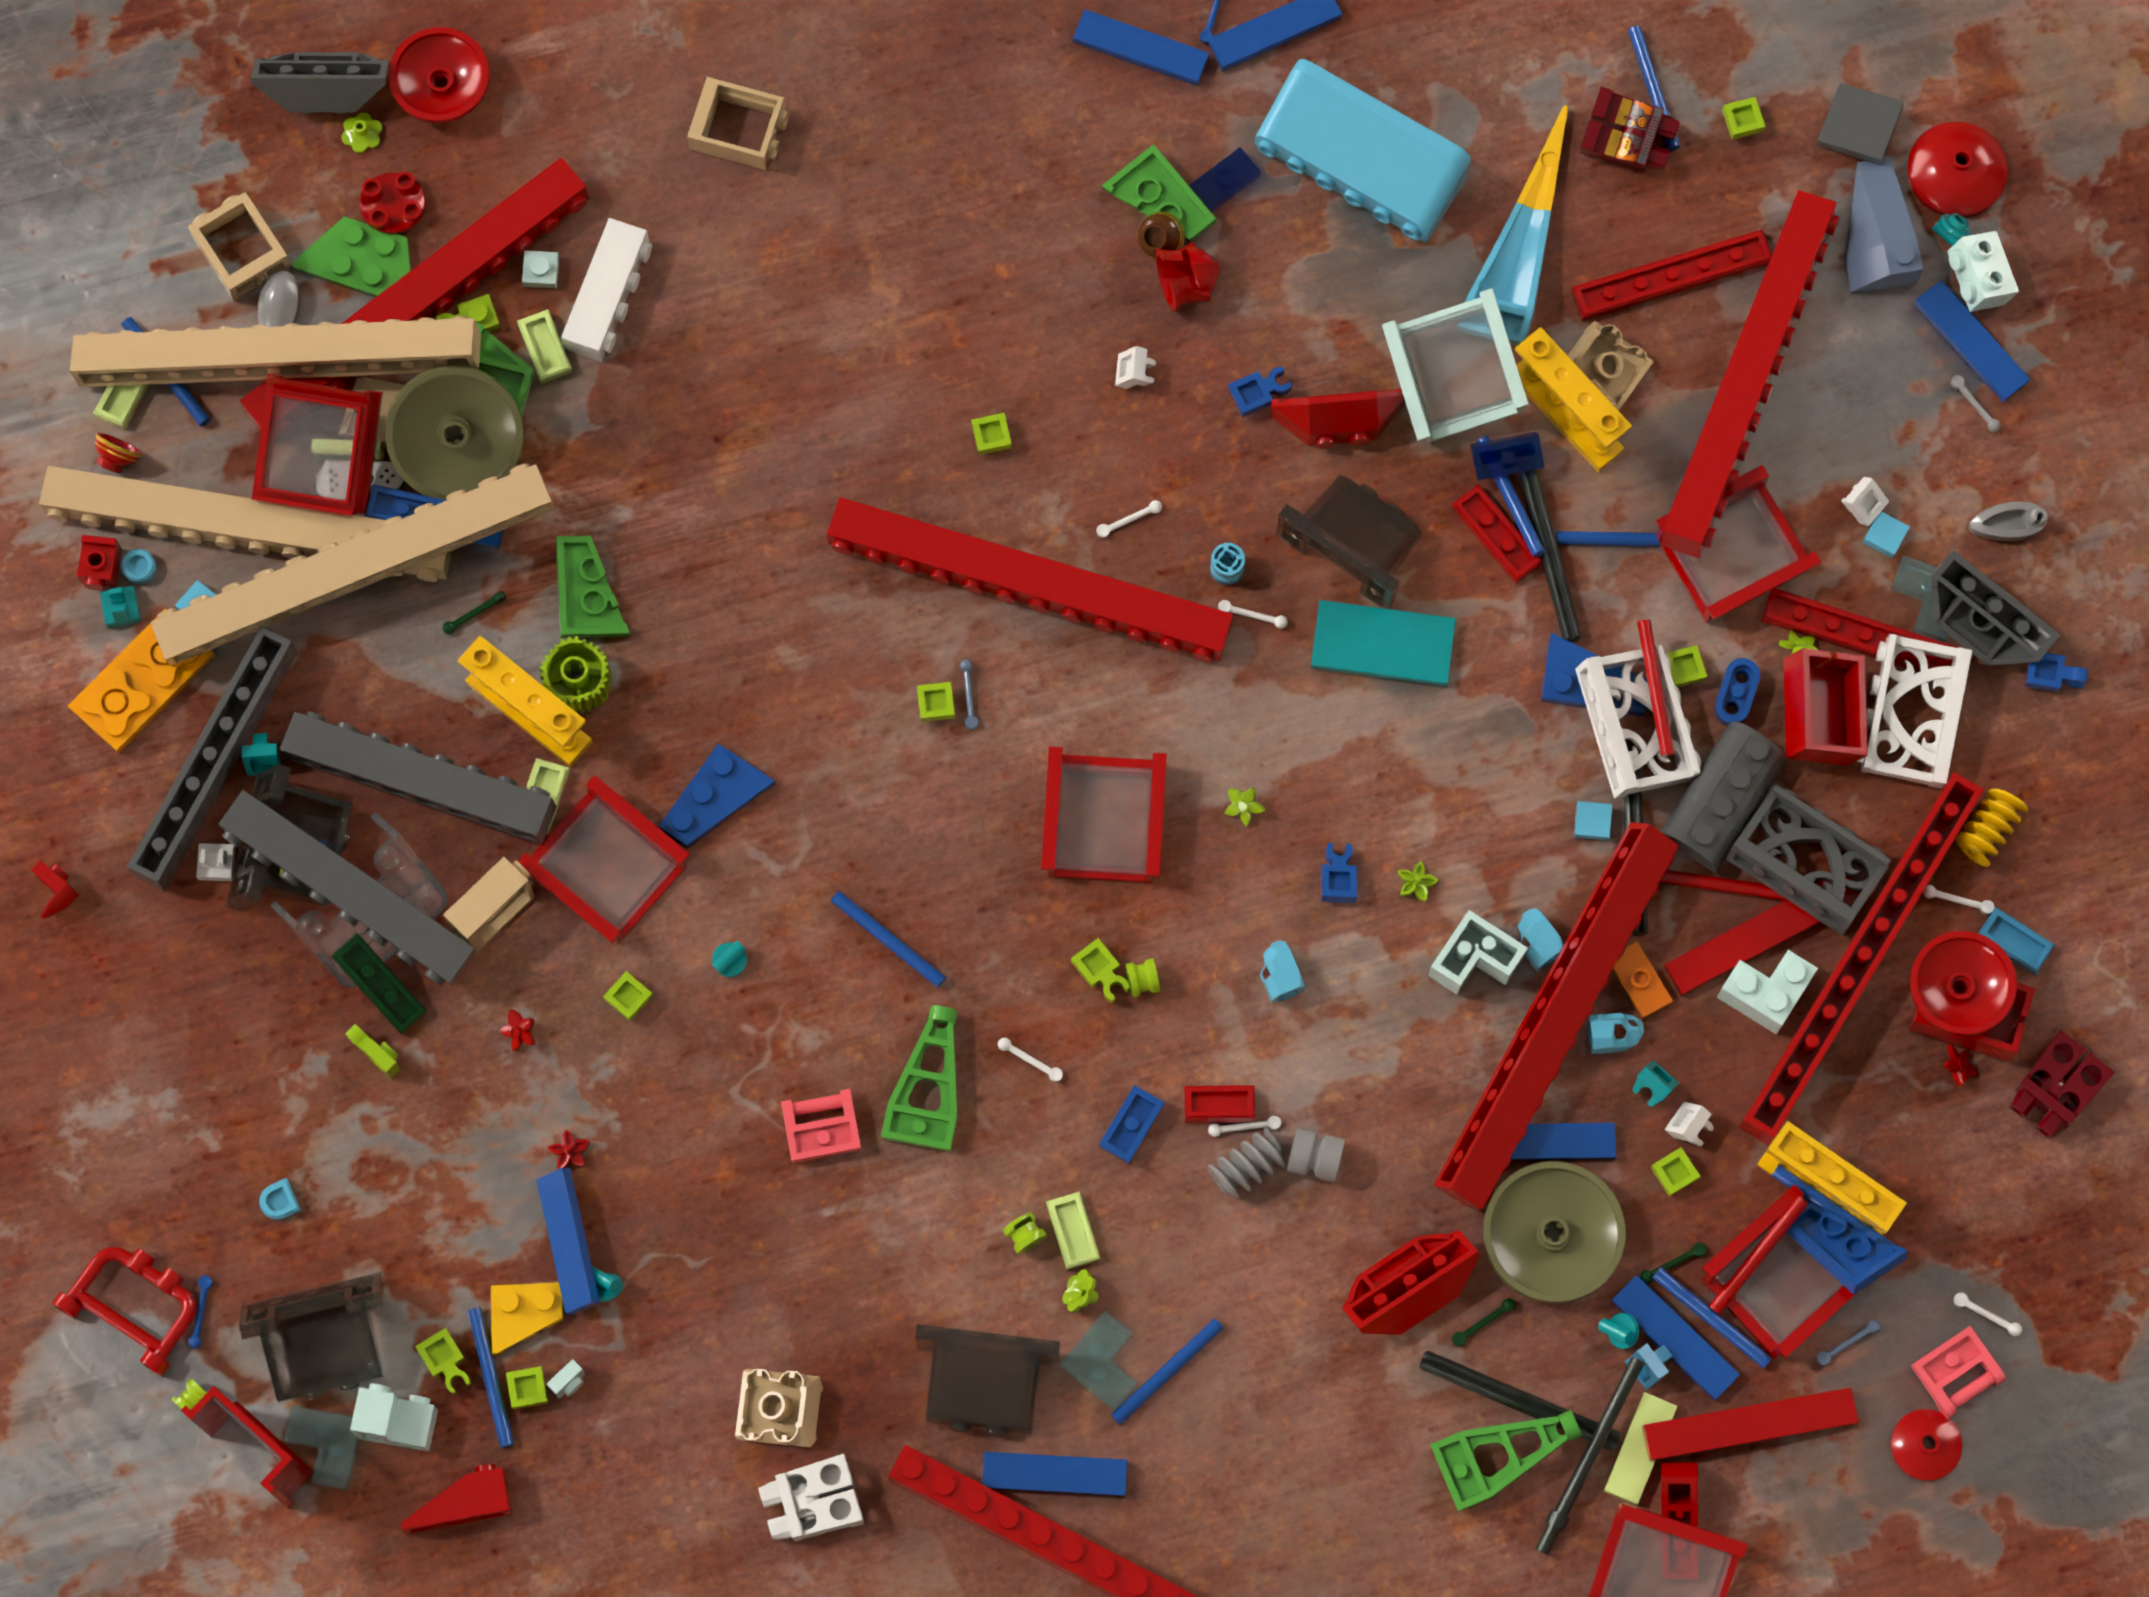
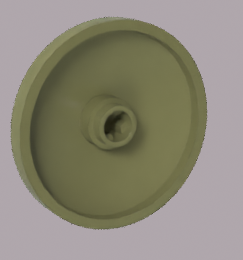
[385,365,523,501]
[1483,1161,1626,1304]

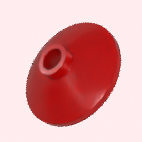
[1891,1409,1963,1481]

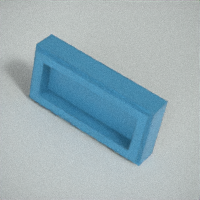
[1978,907,2055,976]

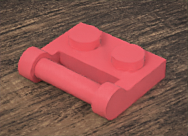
[781,1089,861,1163]
[1910,1326,2006,1419]

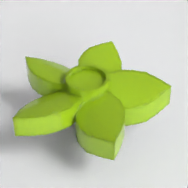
[1778,630,1818,654]
[1224,787,1266,827]
[1397,861,1438,902]

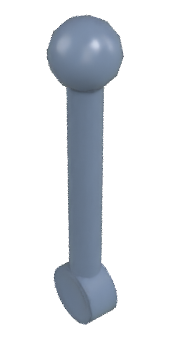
[960,659,978,730]
[1816,1320,1881,1366]

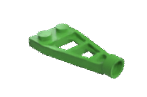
[881,1005,958,1152]
[1430,1410,1583,1512]

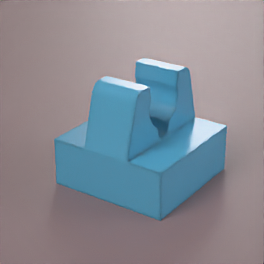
[1625,1344,1673,1391]

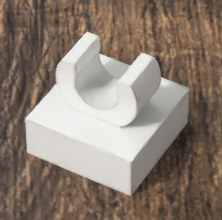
[1115,346,1156,389]
[1841,476,1889,526]
[196,843,236,881]
[1664,1102,1714,1146]

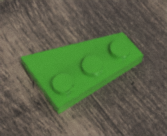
[1101,144,1217,243]
[555,536,630,638]

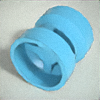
[1210,543,1245,585]

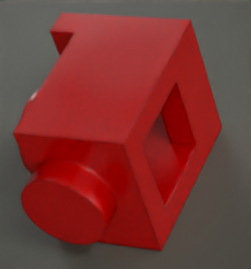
[77,535,122,591]

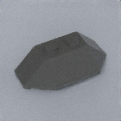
[251,52,389,114]
[1930,549,2060,666]

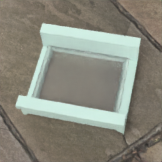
[1382,288,1529,443]

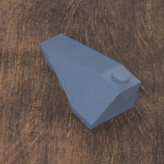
[1844,157,1923,294]

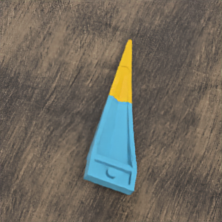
[1458,105,1568,346]

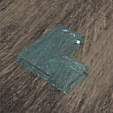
[1891,555,1949,642]
[1060,1311,1137,1411]
[284,1406,359,1490]

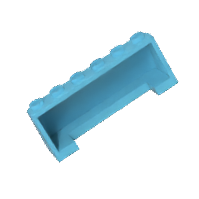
[1254,59,1471,243]

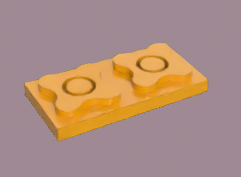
[68,608,216,754]

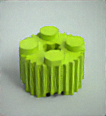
[540,636,612,714]

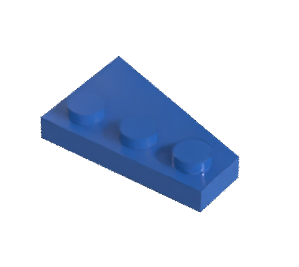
[1541,633,1647,716]
[658,743,776,849]
[1786,1202,1908,1295]

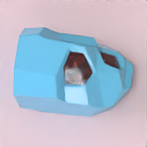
[1517,908,1564,972]
[1260,941,1305,1003]
[1586,1013,1644,1054]

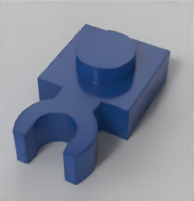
[1228,367,1292,418]
[1321,843,1357,903]

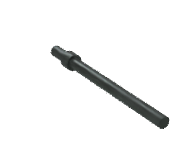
[1535,1357,1645,1556]

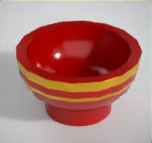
[95,432,142,474]

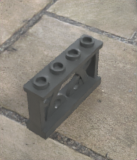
[1725,785,1892,936]

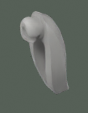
[258,270,298,327]
[1968,502,2048,542]

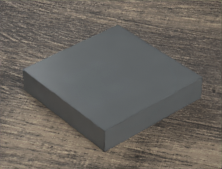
[1818,83,1904,165]

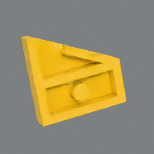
[491,1282,564,1356]

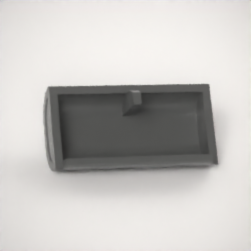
[1660,721,1788,873]

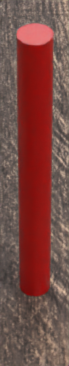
[1637,619,1674,757]
[1659,870,1787,901]
[1709,1196,1809,1315]

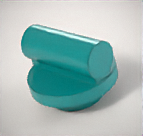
[1932,213,1971,246]
[711,940,747,978]
[592,1266,623,1302]
[1598,1313,1639,1349]

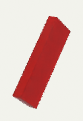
[1451,484,1543,584]

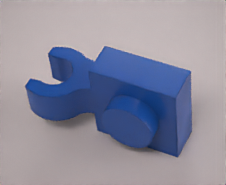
[2025,653,2088,692]

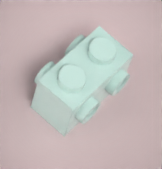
[1947,231,2019,312]

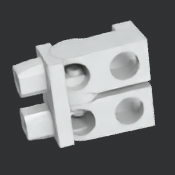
[758,1453,865,1542]

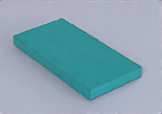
[1310,600,1456,687]

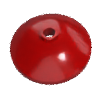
[388,27,490,123]
[1907,122,2008,218]
[1909,931,2017,1036]

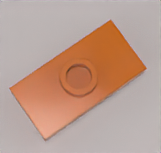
[1612,941,1673,1020]

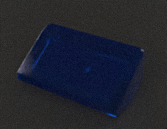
[1470,431,1545,481]

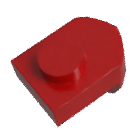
[31,860,79,919]

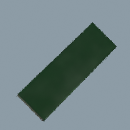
[330,932,427,1034]

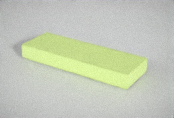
[1603,1392,1677,1506]

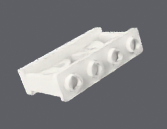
[1857,634,1972,789]
[1575,644,1701,799]

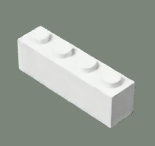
[561,218,652,362]

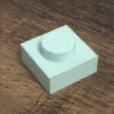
[522,251,559,289]
[547,1359,585,1399]

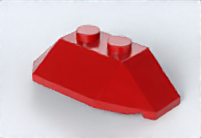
[1270,388,1406,449]
[1342,1230,1480,1335]

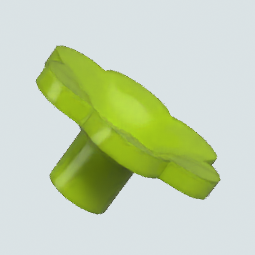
[341,113,383,154]
[1062,1269,1098,1313]

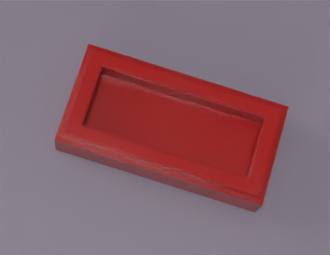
[1184,1085,1255,1123]

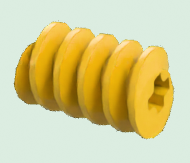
[1956,789,2028,867]

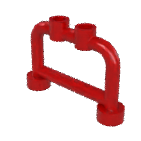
[51,1247,196,1377]

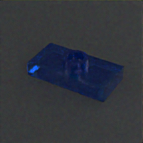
[1189,147,1261,213]

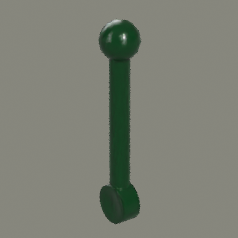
[442,591,507,635]
[1640,1242,1706,1284]
[1452,1298,1516,1347]

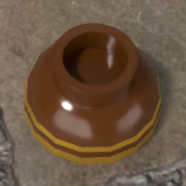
[1137,211,1185,259]

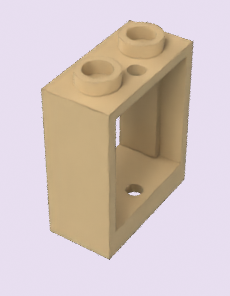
[687,77,789,170]
[188,192,291,302]
[443,857,535,953]

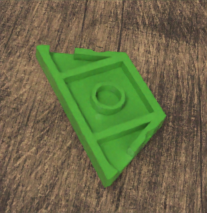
[291,216,411,298]
[476,323,535,419]

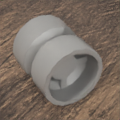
[1286,1127,1345,1183]

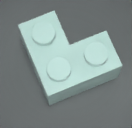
[1428,910,1528,995]
[1716,950,1818,1034]
[350,1384,438,1452]

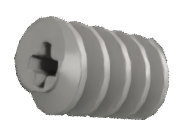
[1207,1127,1286,1199]

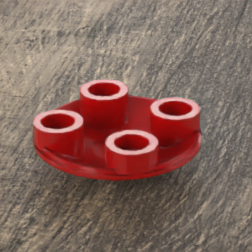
[359,171,426,234]

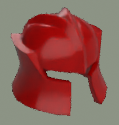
[1155,242,1220,313]

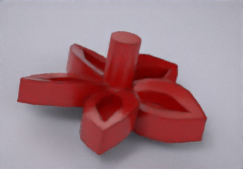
[499,1009,536,1052]
[1943,1044,1977,1086]
[547,1129,590,1169]

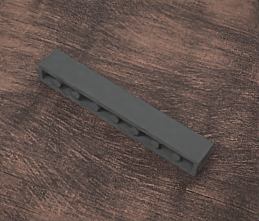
[127,626,297,892]
[279,711,557,845]
[219,790,477,986]

